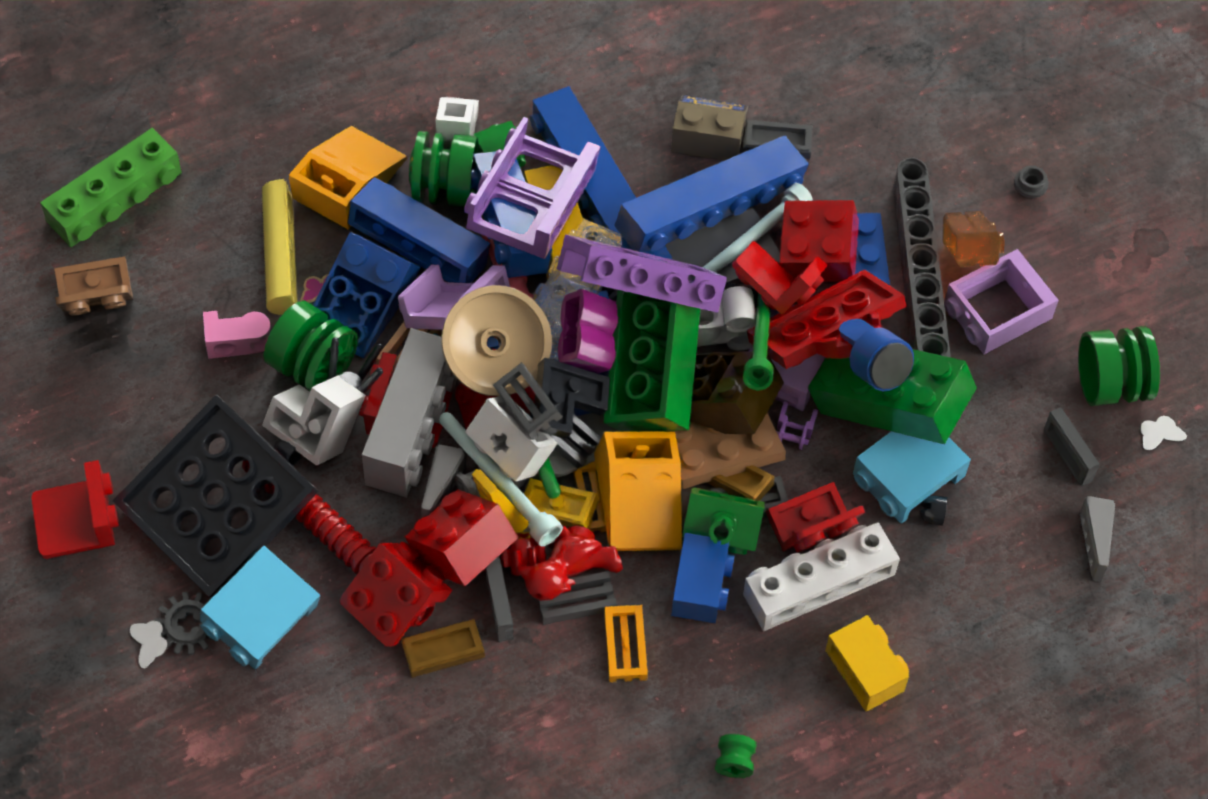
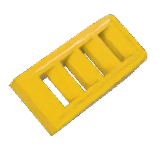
[471,469,528,533]

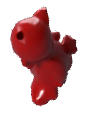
[517,526,623,601]

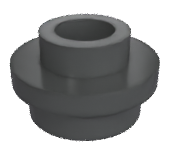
[1014,165,1049,198]

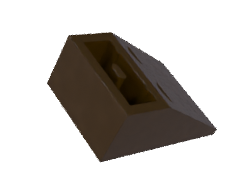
[690,351,784,434]

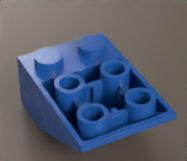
[313,232,421,359]

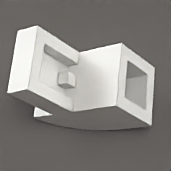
[436,97,478,148]

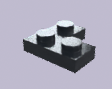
[533,358,610,439]

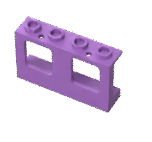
[464,117,601,259]
[557,234,727,313]

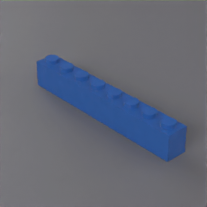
[530,86,673,260]

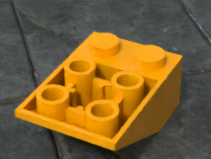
[289,126,407,230]
[594,431,682,551]

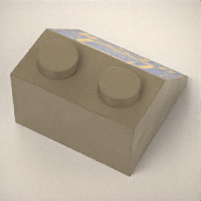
[671,95,748,161]

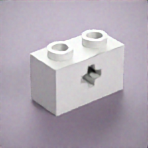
[465,396,558,481]

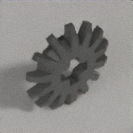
[154,592,213,655]

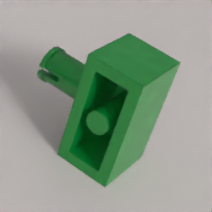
[682,487,765,555]

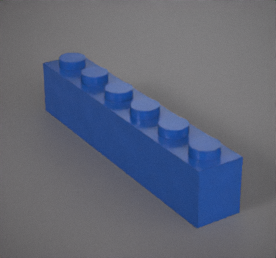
[614,135,809,253]

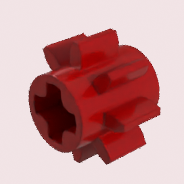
[500,532,546,576]

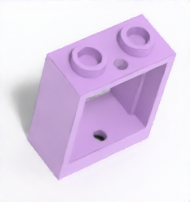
[944,249,1059,354]

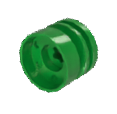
[409,131,479,208]
[263,300,358,391]
[1078,326,1160,407]

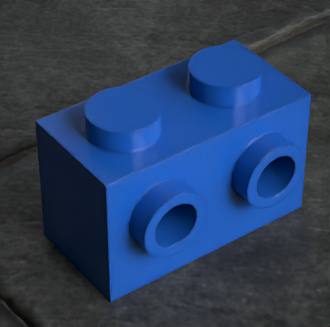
[671,533,735,624]

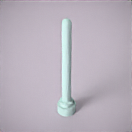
[702,183,813,273]
[439,412,563,546]

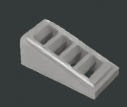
[421,445,466,518]
[1080,496,1115,582]

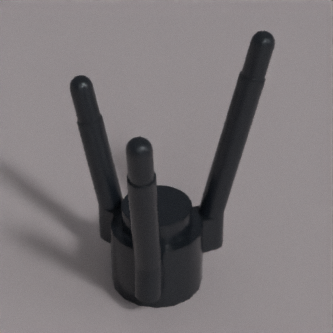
[326,337,383,394]

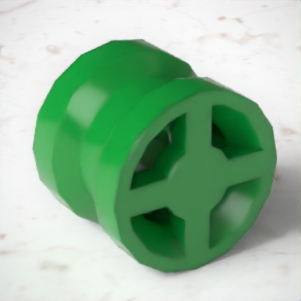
[715,734,757,778]

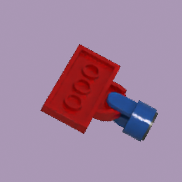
[746,269,914,391]

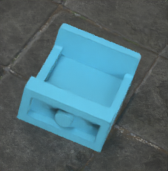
[853,431,971,524]
[200,546,320,670]

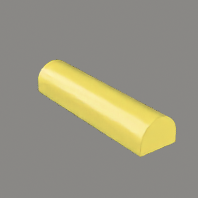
[262,179,298,315]

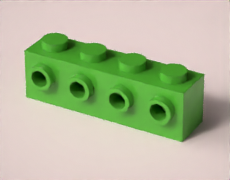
[40,128,182,248]

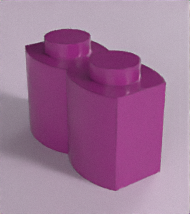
[558,289,618,374]

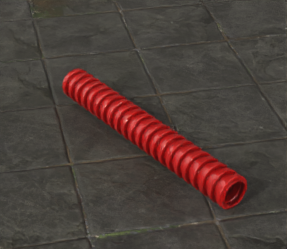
[241,461,435,627]

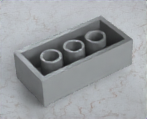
[362,328,457,498]

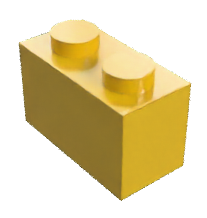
[825,615,909,712]

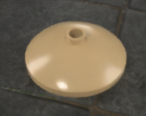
[441,285,552,396]

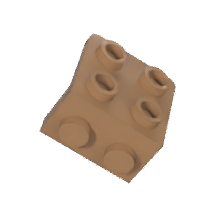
[54,256,133,316]

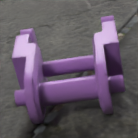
[776,401,818,450]

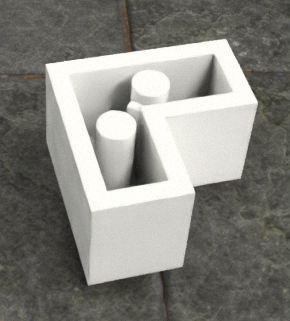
[262,376,366,466]

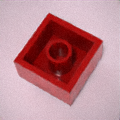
[780,200,859,282]
[404,489,519,586]

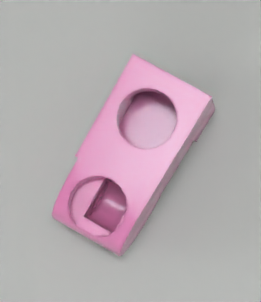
[203,311,271,359]

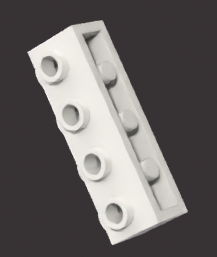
[743,522,900,632]

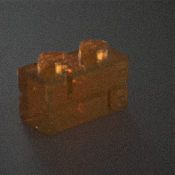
[943,211,1005,267]

